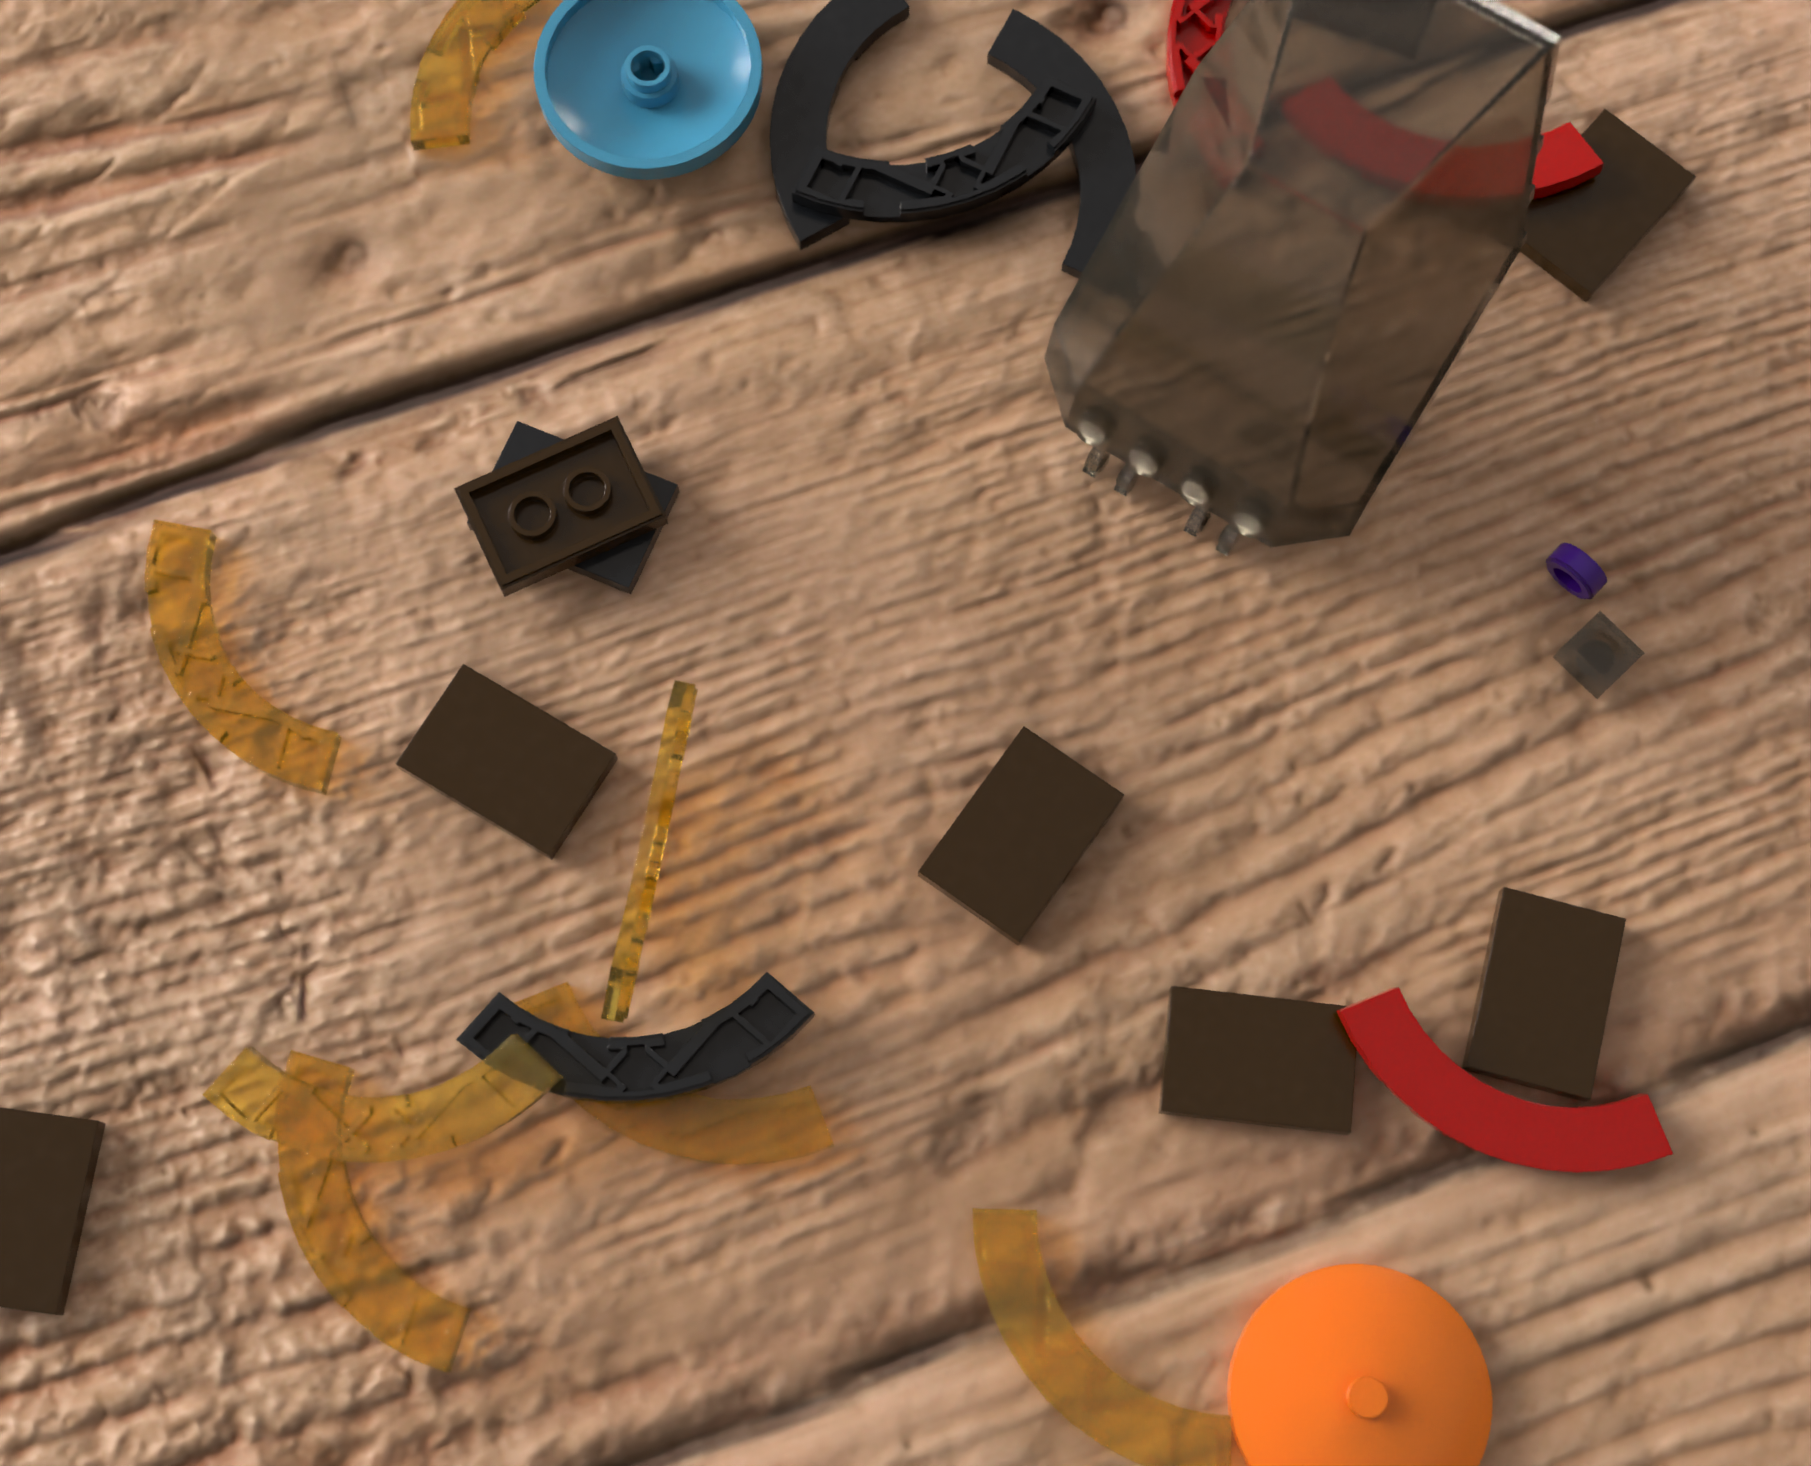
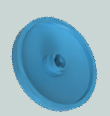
[534,0,763,180]

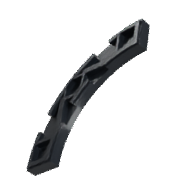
[769,0,909,250]
[987,9,1137,295]
[792,74,1097,223]
[456,972,815,1104]

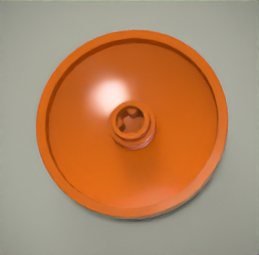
[1227,1264,1493,1466]

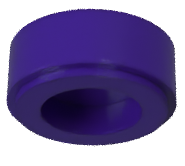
[1546,542,1607,599]

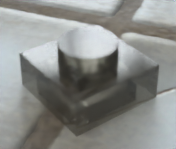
[1553,611,1644,699]

